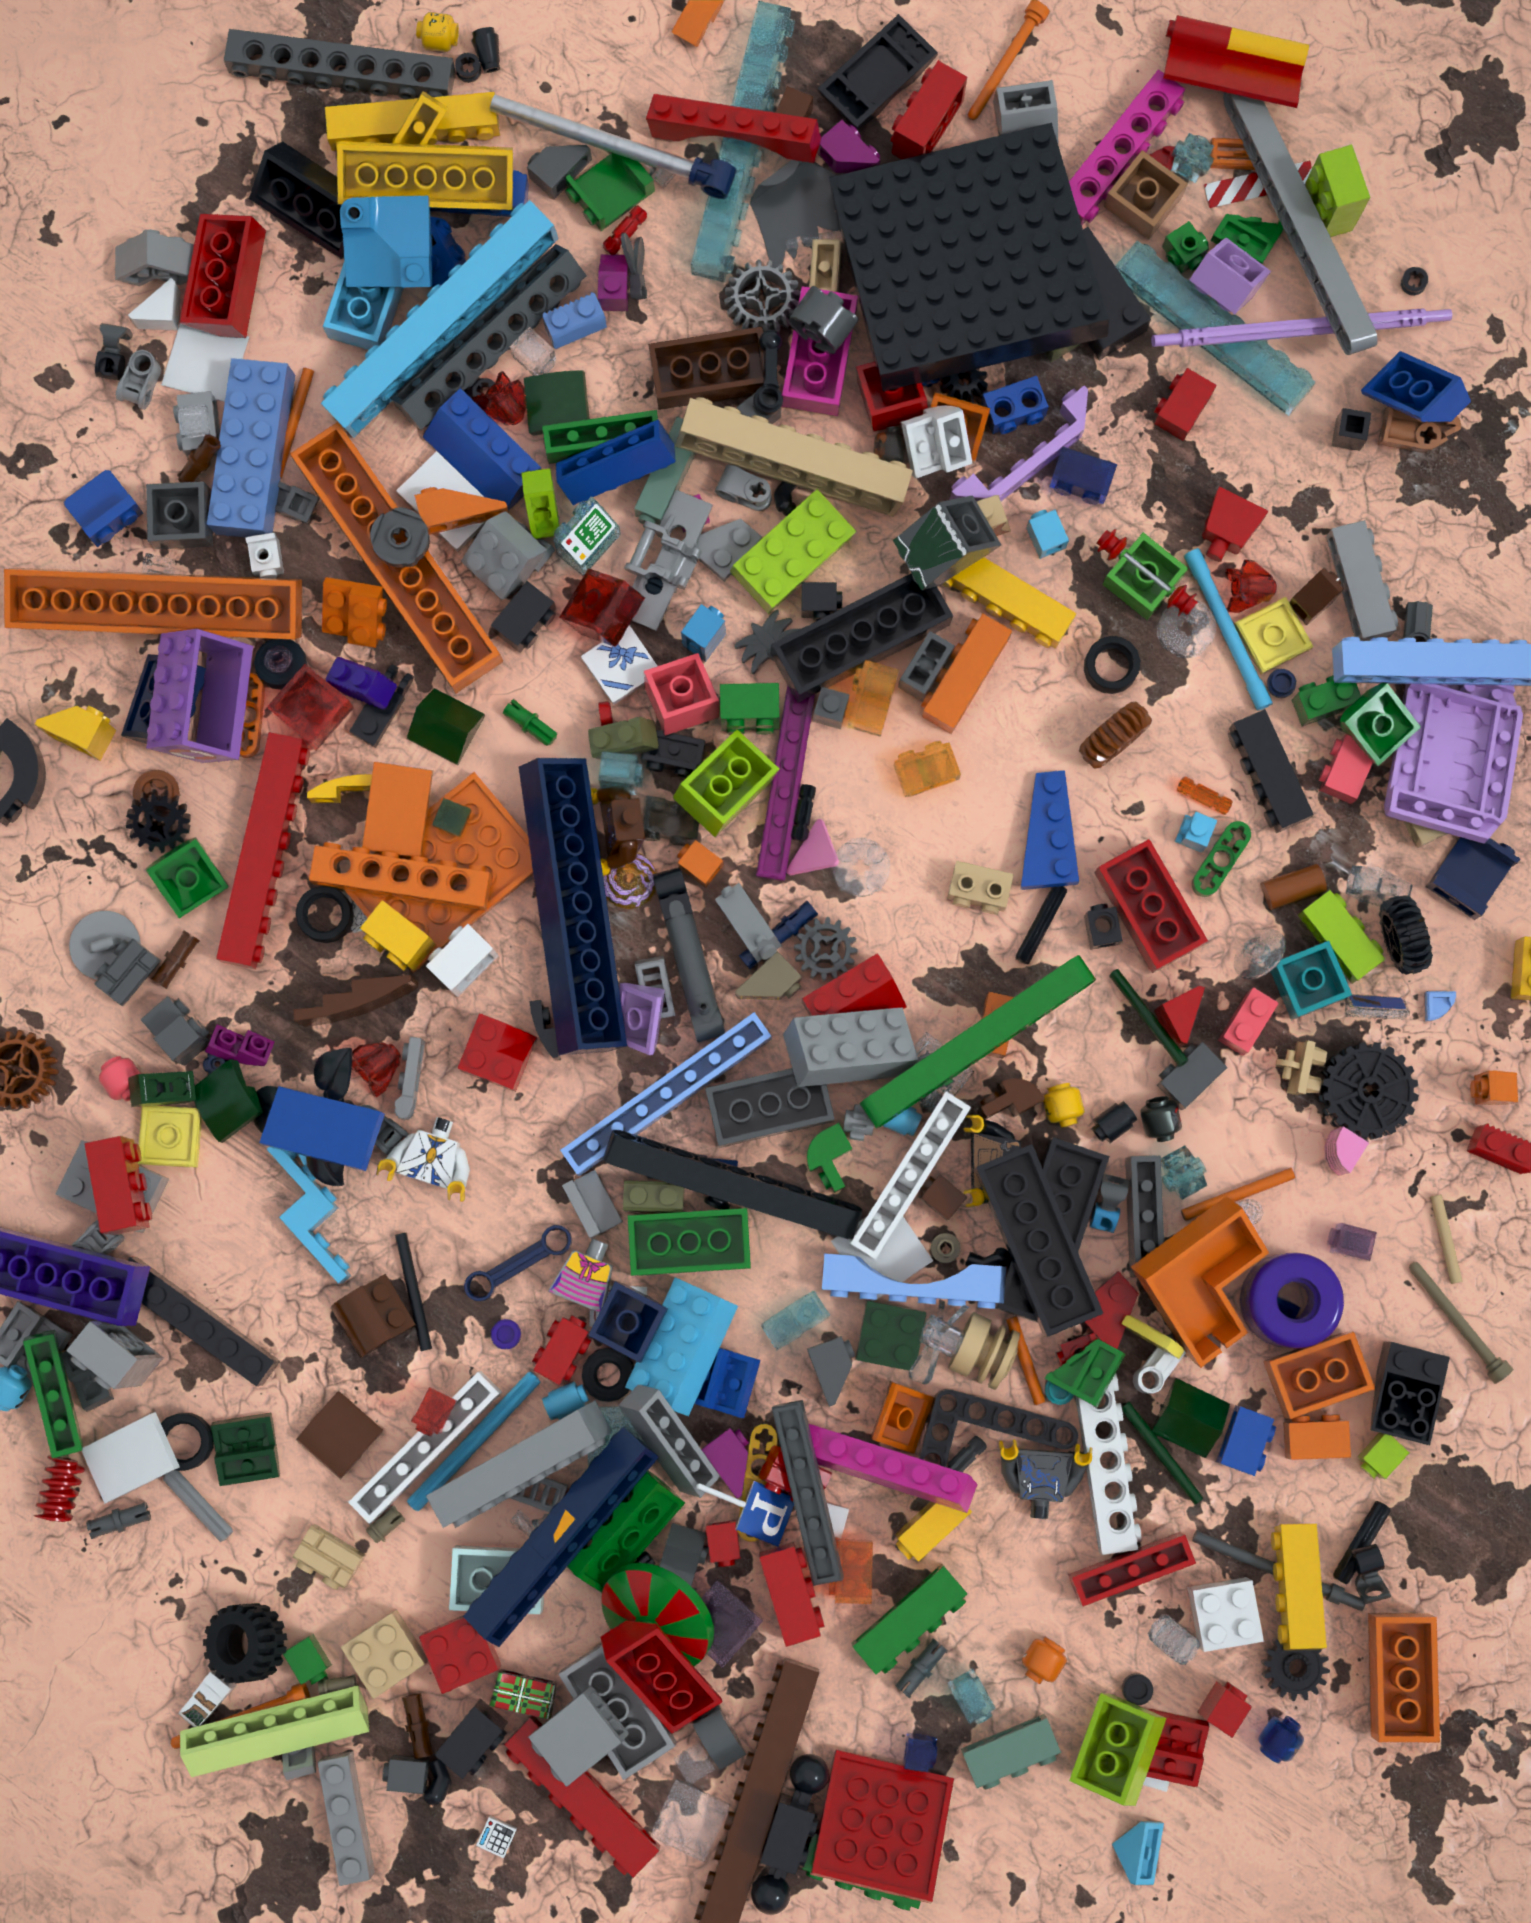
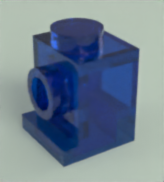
[903,1732,937,1773]

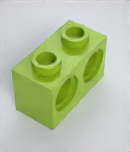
[521,468,561,539]

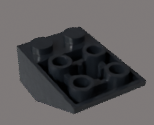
[1370,1342,1450,1446]

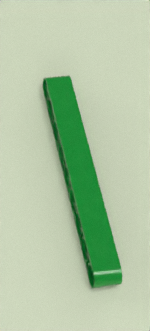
[860,955,1096,1129]

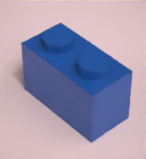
[1216,1405,1276,1476]

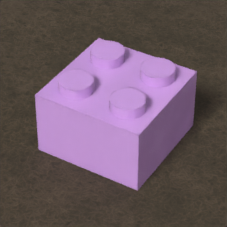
[1189,238,1271,314]

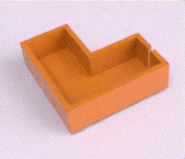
[1131,1196,1269,1368]

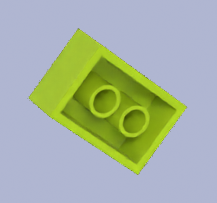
[1305,144,1371,237]
[672,730,780,837]
[1069,1693,1167,1806]

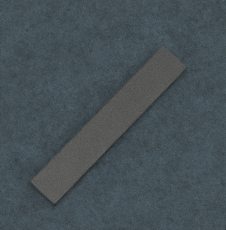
[772,1400,844,1586]

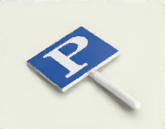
[696,1481,794,1547]

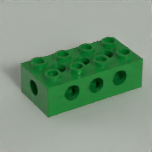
[567,1470,685,1593]

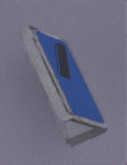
[1345,994,1410,1020]

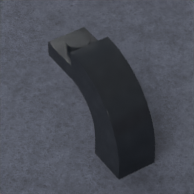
[0,718,46,826]

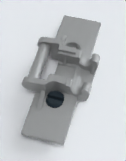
[620,490,713,631]

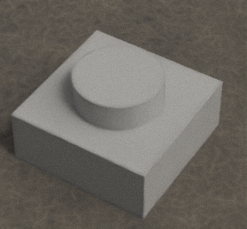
[282,1746,316,1780]

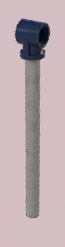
[490,94,737,200]

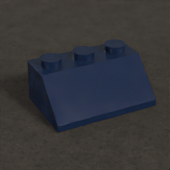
[121,654,206,744]

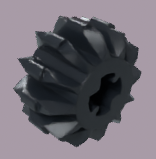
[939,368,988,403]

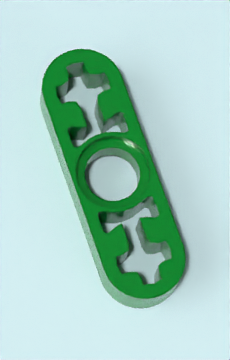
[1192,821,1251,897]

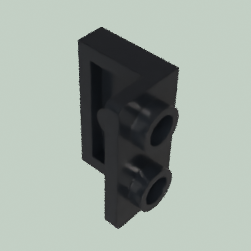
[641,730,706,778]

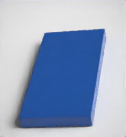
[259,1086,385,1171]

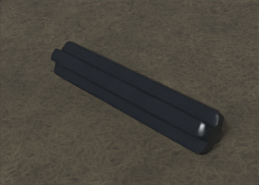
[1016,886,1067,964]
[1333,1501,1391,1584]

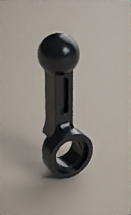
[753,330,783,415]

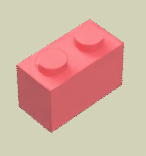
[1318,734,1373,804]
[1217,987,1279,1056]

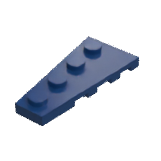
[1020,770,1079,890]

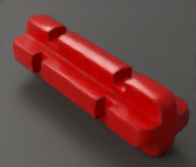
[603,205,647,255]

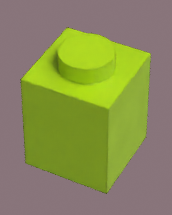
[1357,1433,1410,1479]

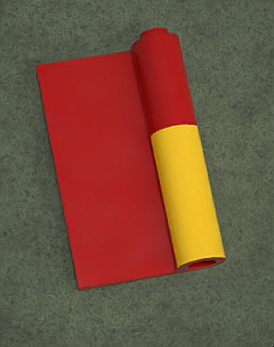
[1163,15,1309,108]

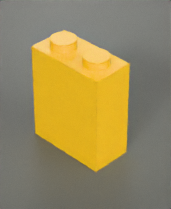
[895,1501,972,1562]

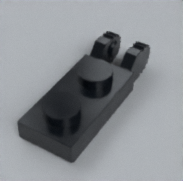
[349,664,414,748]

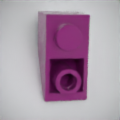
[817,120,880,173]

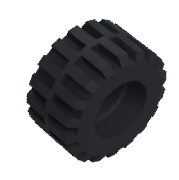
[203,1603,287,1684]

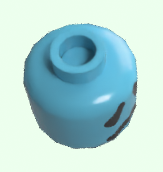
[0,1365,32,1411]

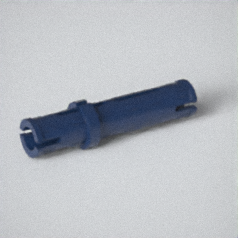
[738,900,818,970]

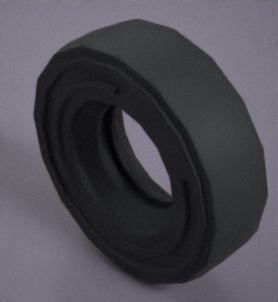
[582,1348,634,1402]

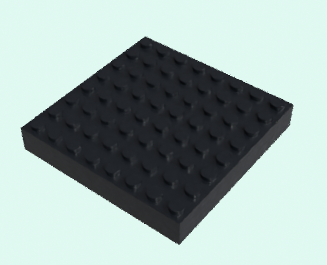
[829,123,1109,392]

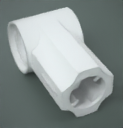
[1133,1347,1186,1394]

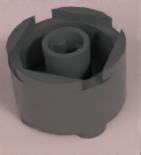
[789,286,859,354]

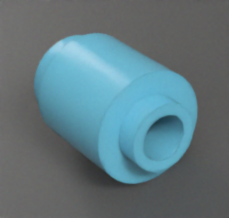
[883,1107,922,1136]
[542,1381,589,1420]

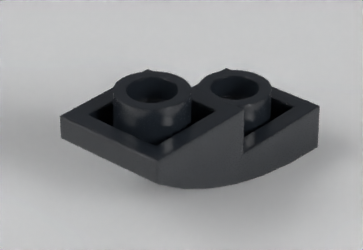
[529,1000,561,1060]

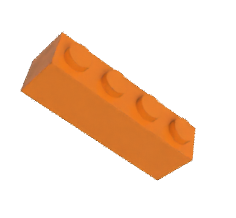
[921,613,1012,734]

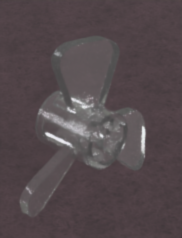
[909,1299,969,1384]

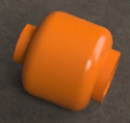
[1022,1636,1067,1684]

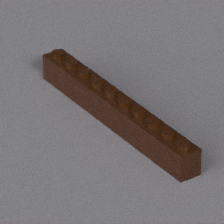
[694,1657,820,1923]

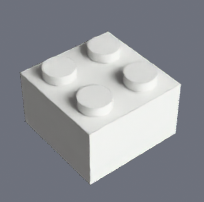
[426,924,498,997]
[1187,1577,1264,1652]

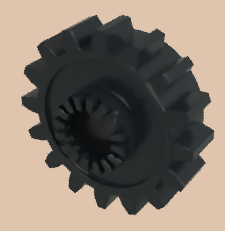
[1261,1638,1330,1701]

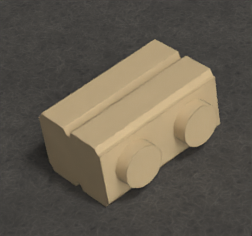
[293,1524,366,1590]

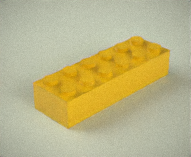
[337,141,513,210]

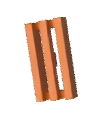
[1210,138,1255,170]

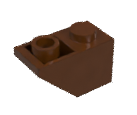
[1289,568,1344,625]

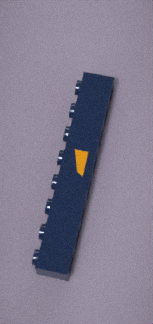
[463,1427,659,1647]

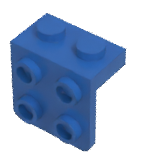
[64,470,143,547]

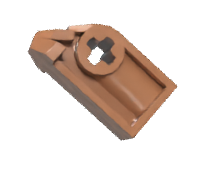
[1378,406,1461,453]

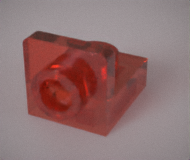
[411,1387,457,1437]

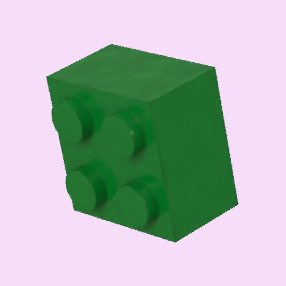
[720,683,780,735]

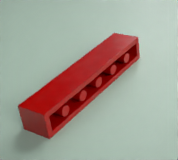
[504,1716,661,1878]

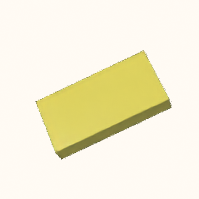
[1121,1315,1184,1359]

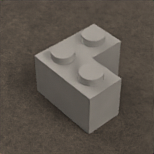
[115,229,194,286]

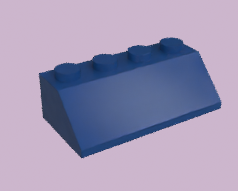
[423,388,542,511]

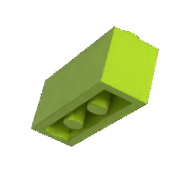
[1298,890,1385,984]

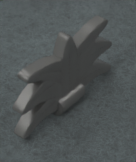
[735,610,800,674]

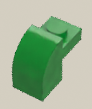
[807,1123,852,1193]

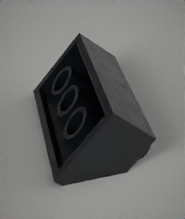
[249,141,360,259]

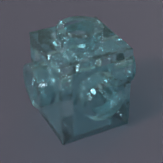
[1171,133,1215,183]
[1161,1145,1207,1200]

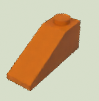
[414,487,509,535]

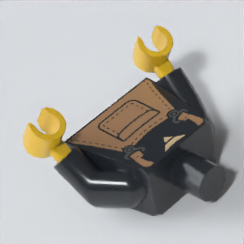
[963,1115,1038,1208]

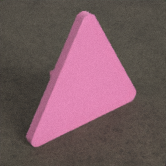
[786,819,839,876]

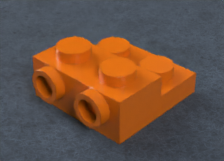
[322,577,387,648]

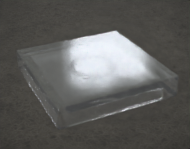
[650,1778,731,1863]

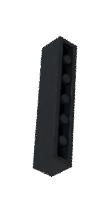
[128,1257,280,1386]

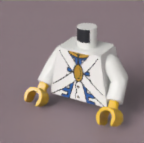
[376,1117,470,1202]

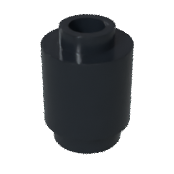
[1092,1101,1137,1143]

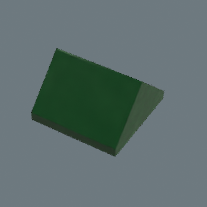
[407,688,485,765]
[1151,1378,1230,1458]

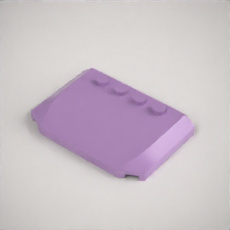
[1384,684,1523,844]

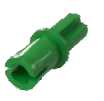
[503,699,557,746]

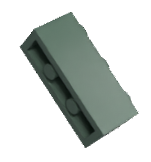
[961,1714,1061,1790]

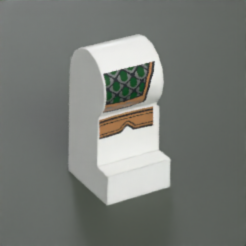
[178,1670,237,1727]

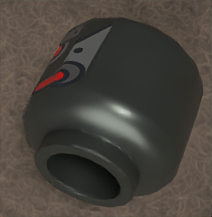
[1141,1096,1182,1142]

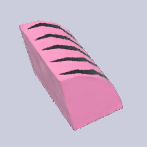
[1325,1126,1369,1176]

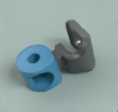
[1090,1174,1129,1233]

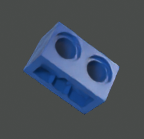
[981,376,1049,434]

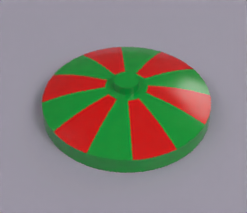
[601,1563,714,1666]

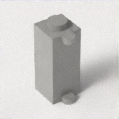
[715,883,782,963]

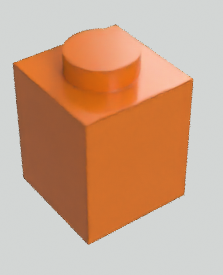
[677,840,724,888]

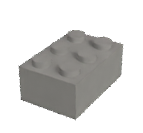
[56,1140,169,1233]

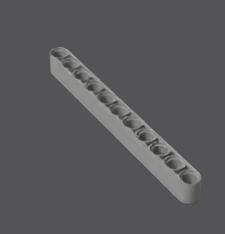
[1223,92,1378,355]

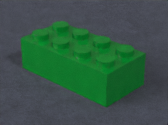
[628,1208,751,1276]

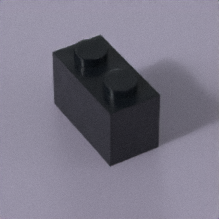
[491,581,556,653]

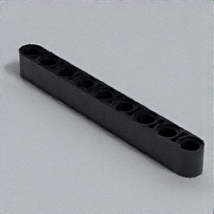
[603,1130,863,1239]

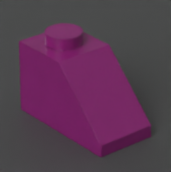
[598,254,629,311]
[701,1427,749,1499]

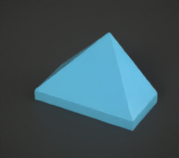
[1112,1821,1164,1885]

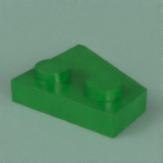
[1210,214,1284,264]

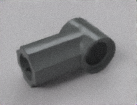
[1403,601,1433,642]

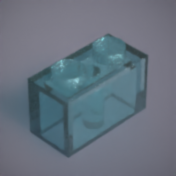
[598,751,644,795]
[947,1668,996,1724]

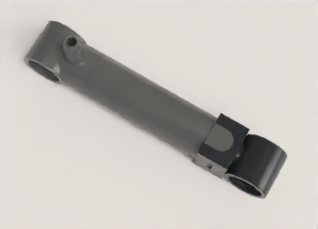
[652,867,725,1043]

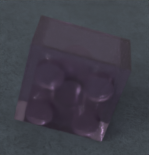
[701,1577,763,1668]

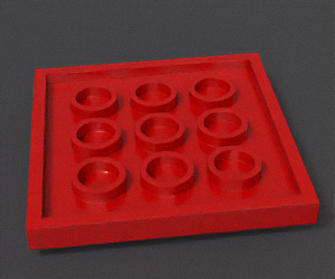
[810,1750,954,1904]

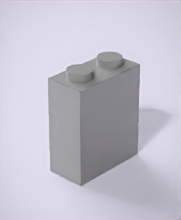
[528,1685,629,1787]

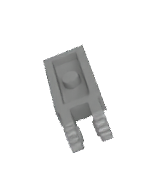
[394,1037,425,1120]

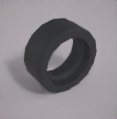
[1084,636,1141,694]
[295,885,354,943]
[161,1413,214,1471]

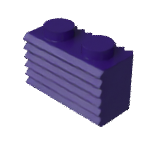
[325,657,397,709]

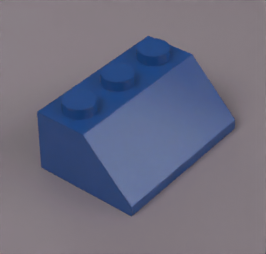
[1361,351,1471,422]

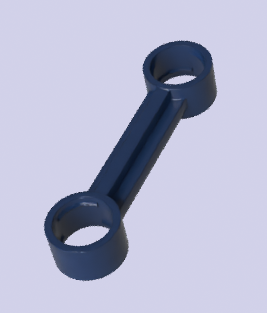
[464,1225,572,1301]

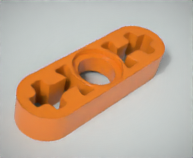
[239,673,265,758]

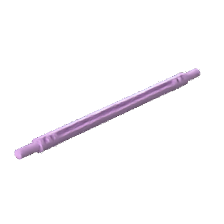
[1151,308,1452,347]

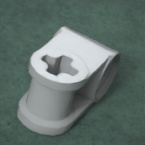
[116,350,161,410]
[715,464,772,511]
[71,1220,125,1255]

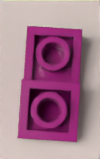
[205,1024,275,1066]

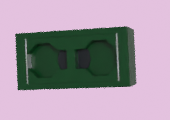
[128,1071,196,1107]

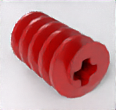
[34,1455,85,1522]

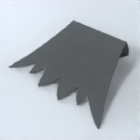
[750,160,841,269]

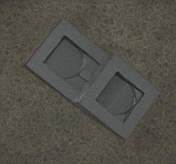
[275,481,320,524]
[61,1351,114,1412]

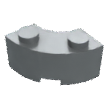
[659,1523,709,1591]

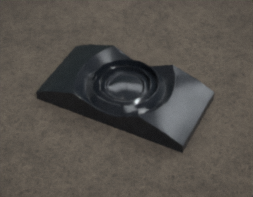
[817,14,938,130]

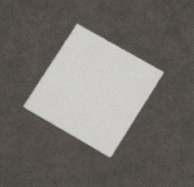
[161,323,249,402]
[831,1217,933,1302]

